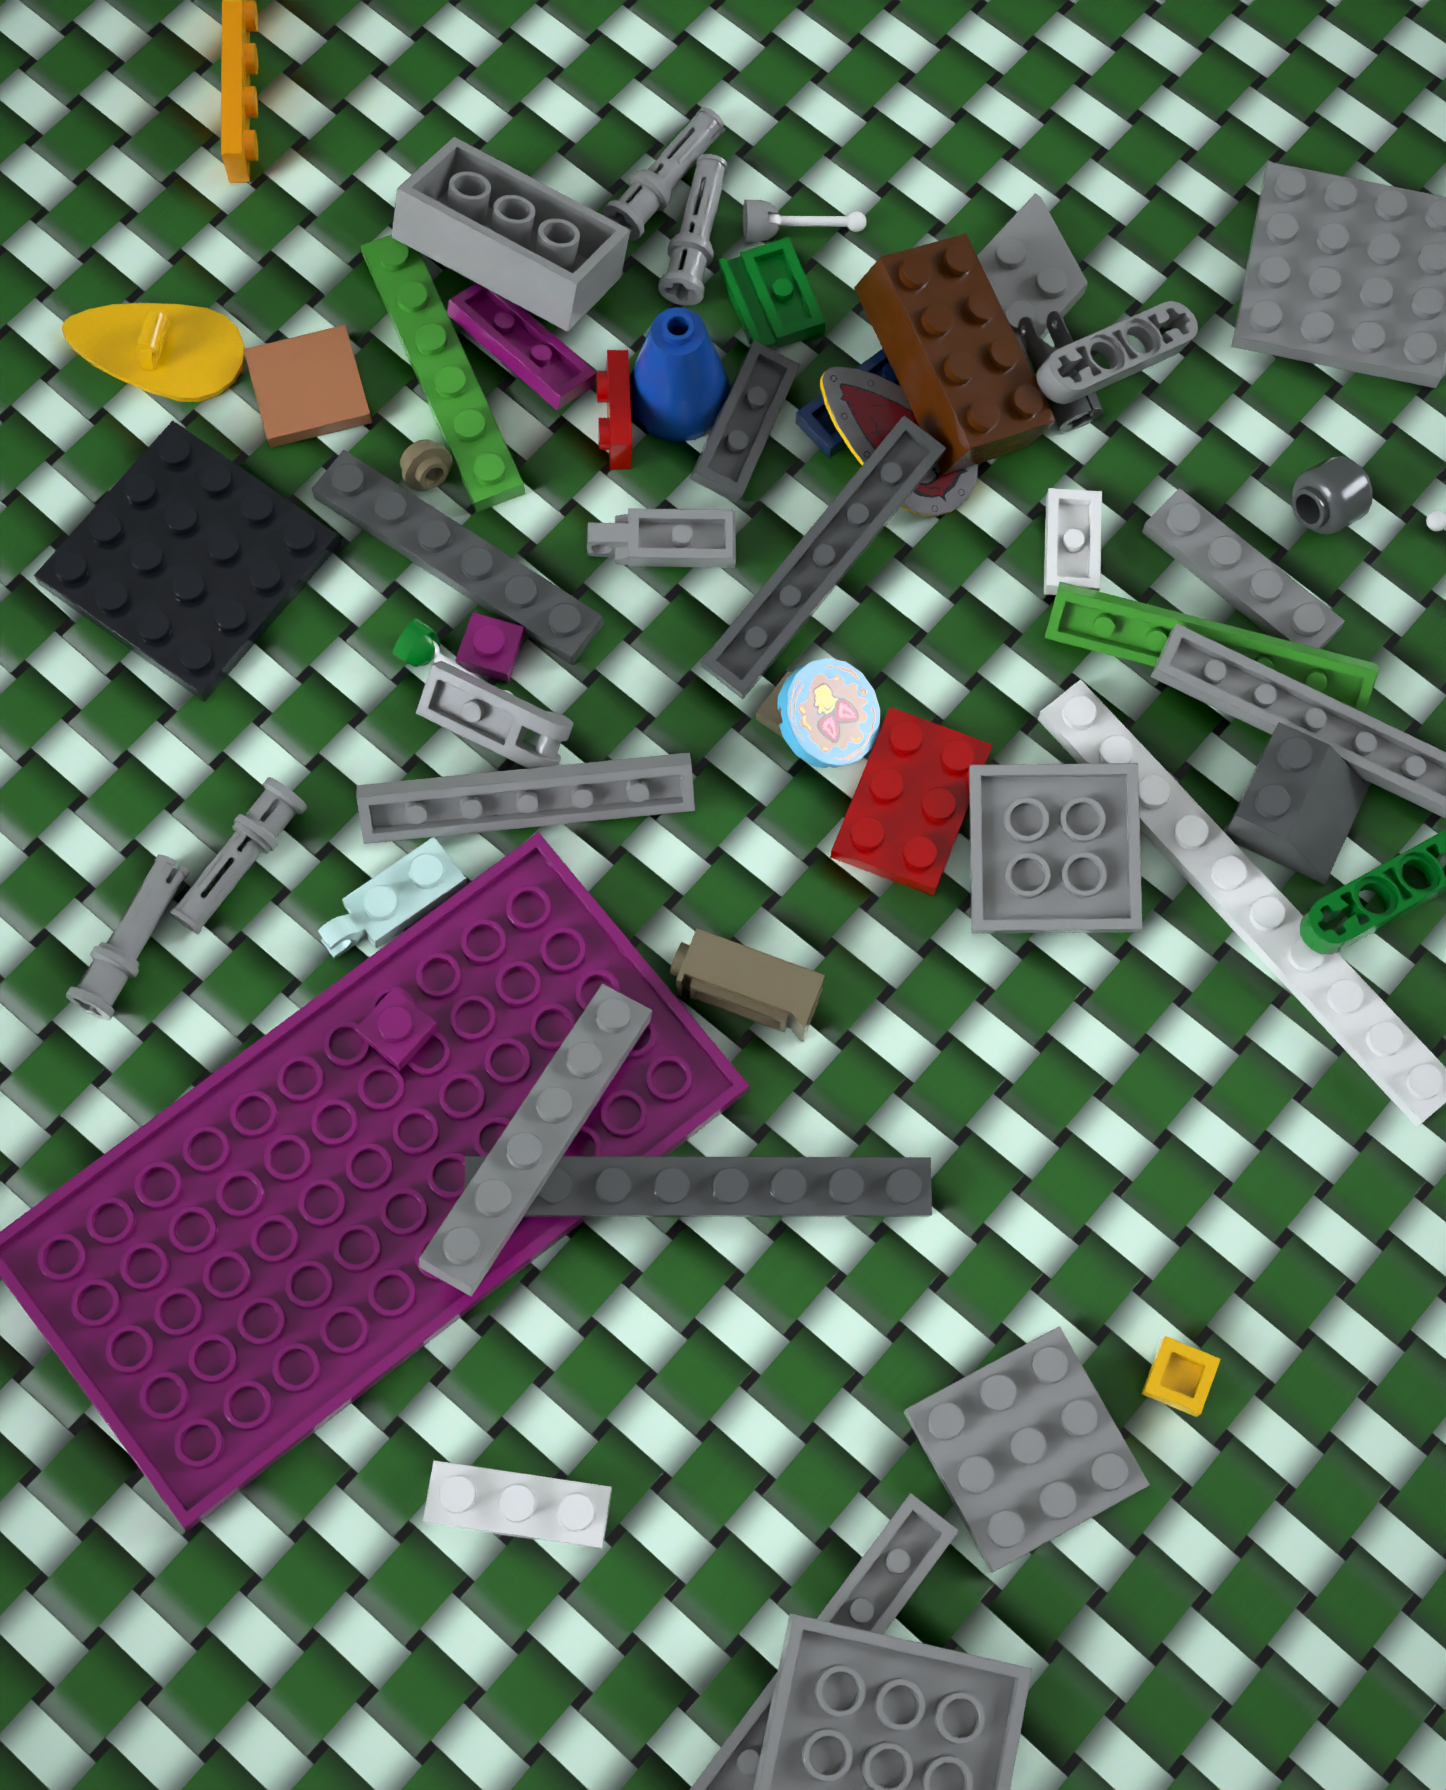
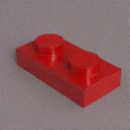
[596,350,633,470]

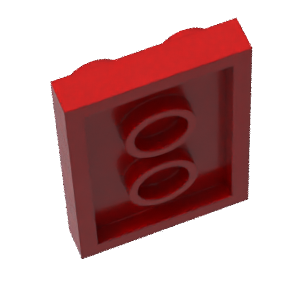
[830,707,992,896]

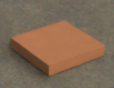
[243,325,372,448]

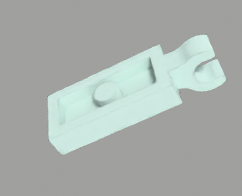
[318,836,467,959]

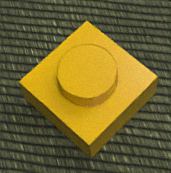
[1141,1336,1221,1417]

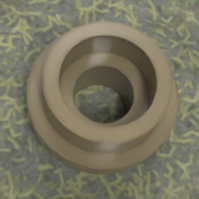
[400,439,452,491]

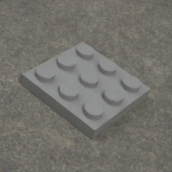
[969,763,1143,934]
[904,1326,1150,1573]

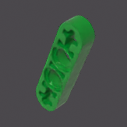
[1300,829,1446,955]

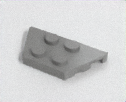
[977,193,1088,358]

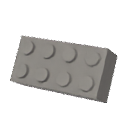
[392,137,630,332]

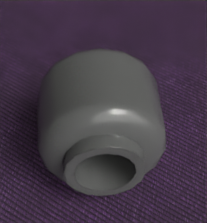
[1292,456,1373,535]

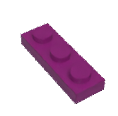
[447,283,596,411]

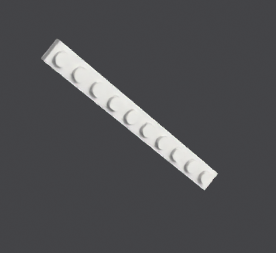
[1037,679,1446,1127]

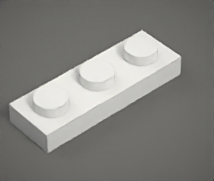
[423,1460,612,1550]

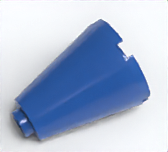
[629,307,731,442]

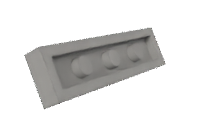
[1142,488,1345,649]

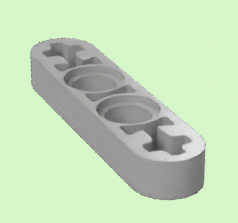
[1036,301,1198,404]

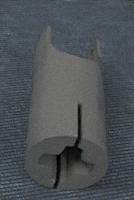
[1018,311,1103,432]

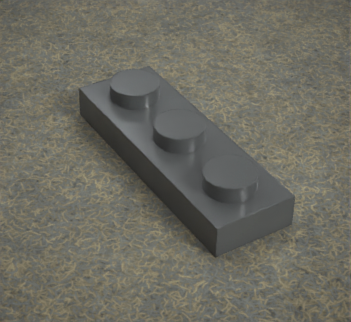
[689,340,800,503]

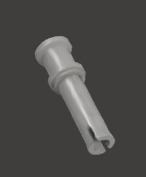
[603,107,725,241]
[658,154,728,306]
[170,777,308,934]
[65,854,189,1020]

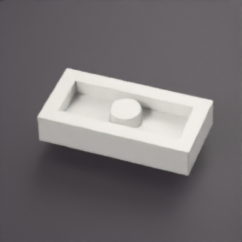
[1044,488,1102,595]

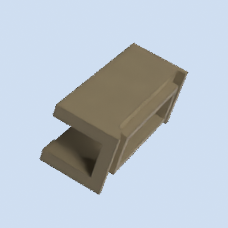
[670,928,825,1042]

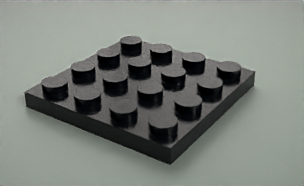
[34,420,341,702]

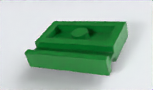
[718,237,826,349]

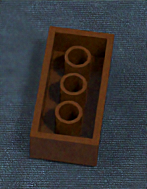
[854,234,1056,475]

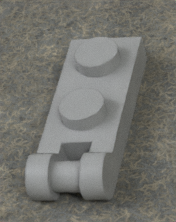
[416,661,573,768]

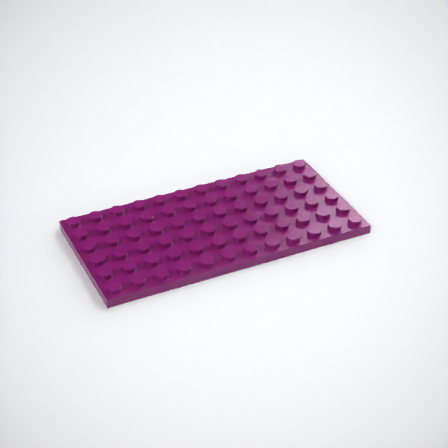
[0,832,750,1531]

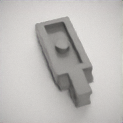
[587,508,736,568]

